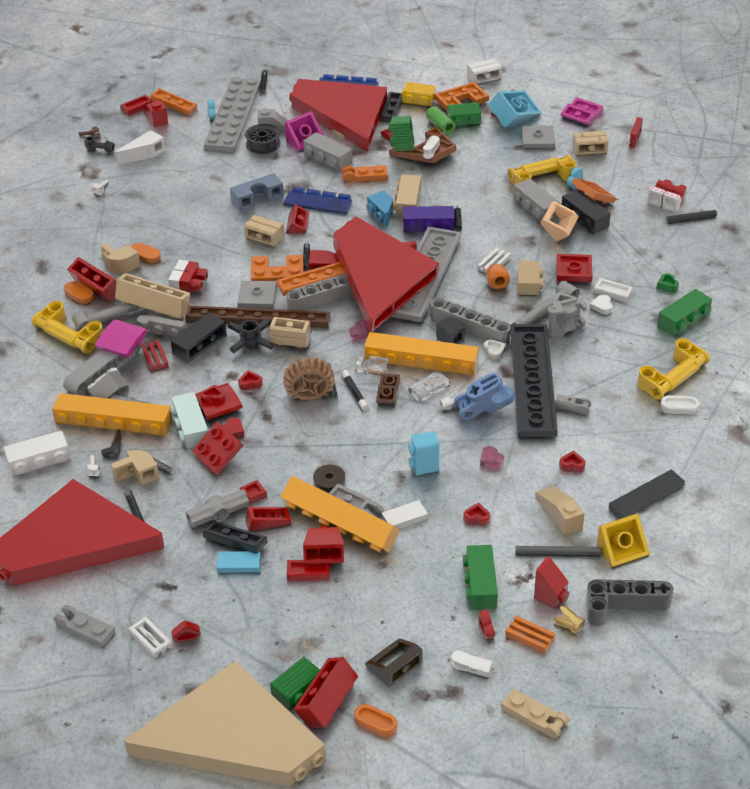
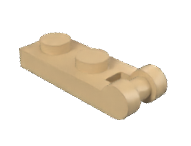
[501,689,570,739]

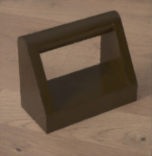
[365,638,423,688]

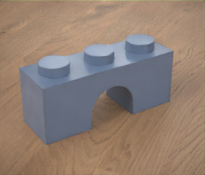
[230,173,284,211]

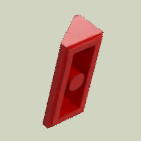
[286,205,309,233]

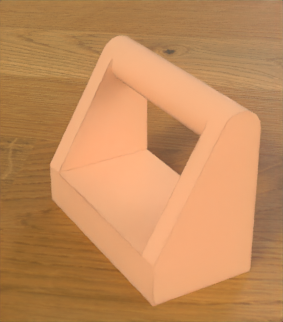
[541,201,579,242]

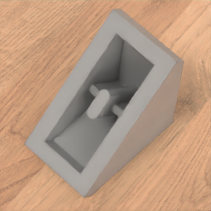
[88,370,129,399]

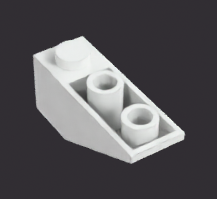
[115,130,165,165]

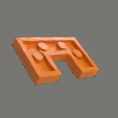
[434,82,489,111]
[251,254,304,281]

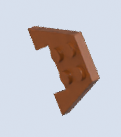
[389,126,457,163]

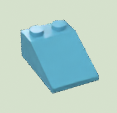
[488,90,542,128]

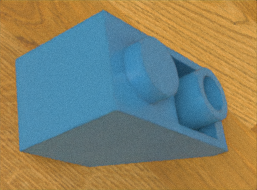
[366,190,393,227]

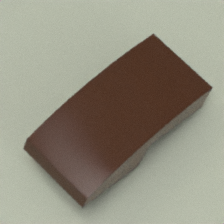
[376,373,400,404]

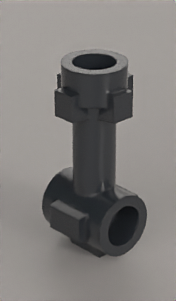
[84,136,115,153]

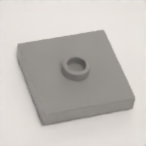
[522,126,555,149]
[237,281,277,309]

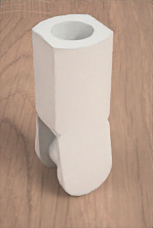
[423,136,440,159]
[452,651,493,678]

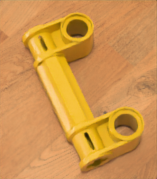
[507,154,577,185]
[32,301,103,354]
[637,338,710,400]

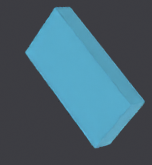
[217,551,261,573]

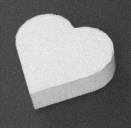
[590,295,612,315]
[484,340,507,360]

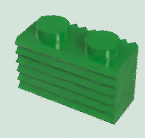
[447,102,481,126]
[388,115,415,152]
[270,656,320,710]

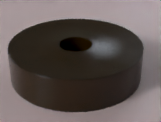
[313,464,346,493]

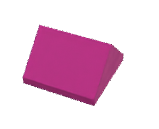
[285,111,324,151]

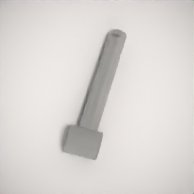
[512,281,580,324]
[72,303,142,331]

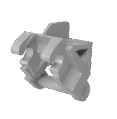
[548,292,587,338]

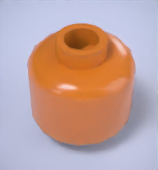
[486,264,510,290]

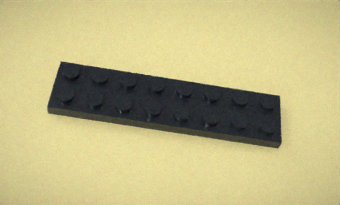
[510,324,558,437]

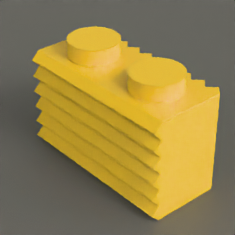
[402,81,436,107]

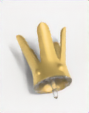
[553,604,586,635]

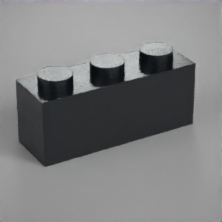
[561,189,611,234]
[170,313,227,363]

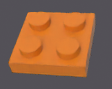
[572,177,617,204]

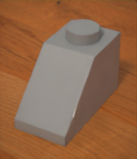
[257,108,289,133]

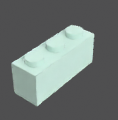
[170,392,208,449]

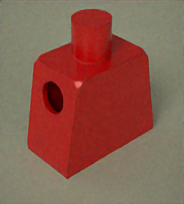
[303,525,344,564]

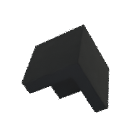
[436,317,465,344]

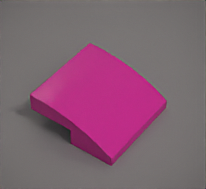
[560,97,604,125]
[95,319,148,358]

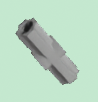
[185,490,249,528]

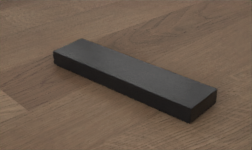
[608,469,685,519]

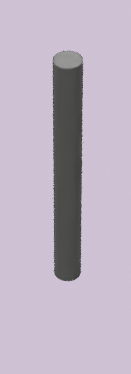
[515,546,601,555]

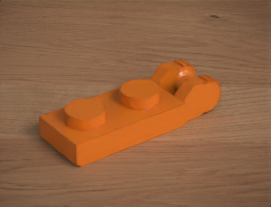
[342,165,388,182]

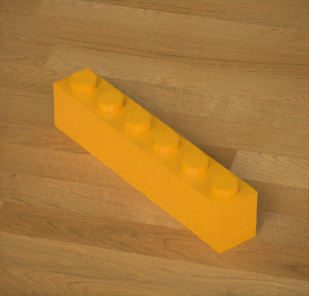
[364,332,479,376]
[52,393,172,436]
[280,476,400,553]

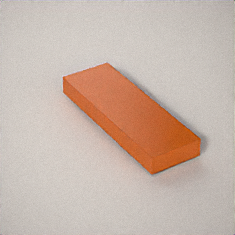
[150,88,197,116]

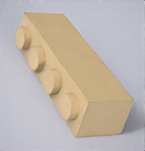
[115,273,190,319]

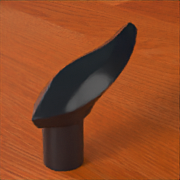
[101,429,121,457]

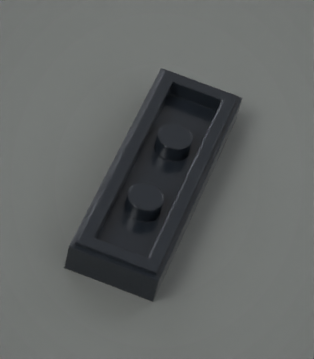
[380,92,402,122]
[203,521,268,554]

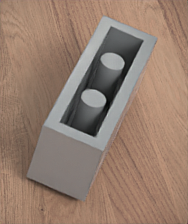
[303,132,353,171]
[513,179,560,221]

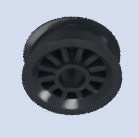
[245,124,280,154]

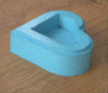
[207,99,216,120]
[567,167,583,189]

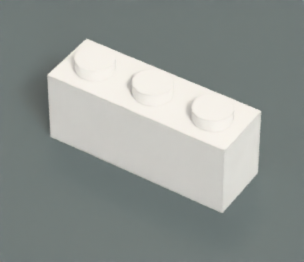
[4,430,71,476]

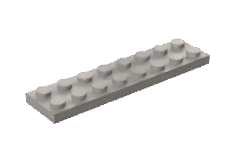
[204,77,261,152]
[390,227,461,322]

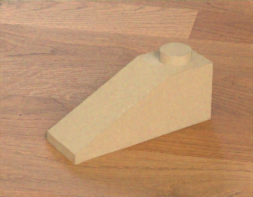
[535,486,584,536]

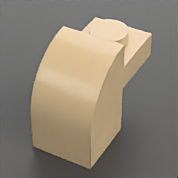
[101,243,140,273]
[111,450,159,485]

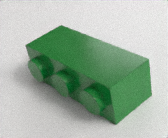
[657,289,712,336]
[462,545,498,609]

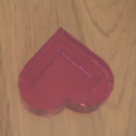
[349,320,370,340]
[480,446,504,468]

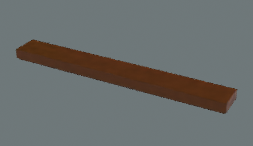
[185,306,331,328]

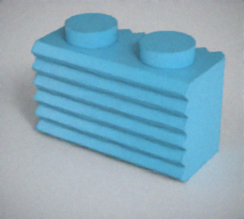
[408,431,440,476]

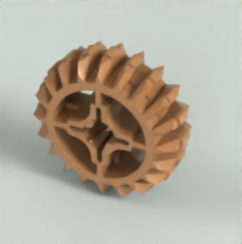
[283,356,335,401]

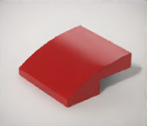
[195,383,243,420]

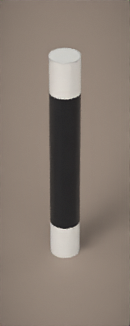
[341,370,369,411]

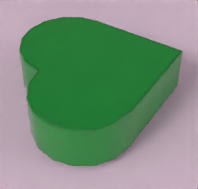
[656,273,679,292]

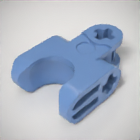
[454,373,515,420]

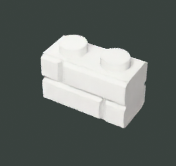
[467,58,502,84]

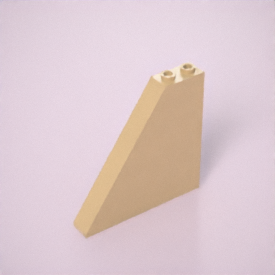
[124,661,326,786]

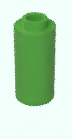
[426,106,456,135]

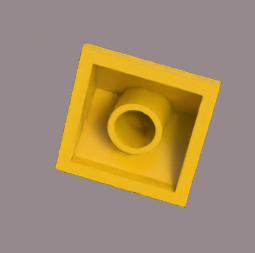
[597,513,650,567]

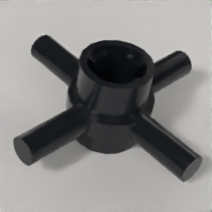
[228,318,274,353]

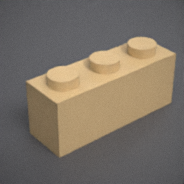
[393,174,421,218]

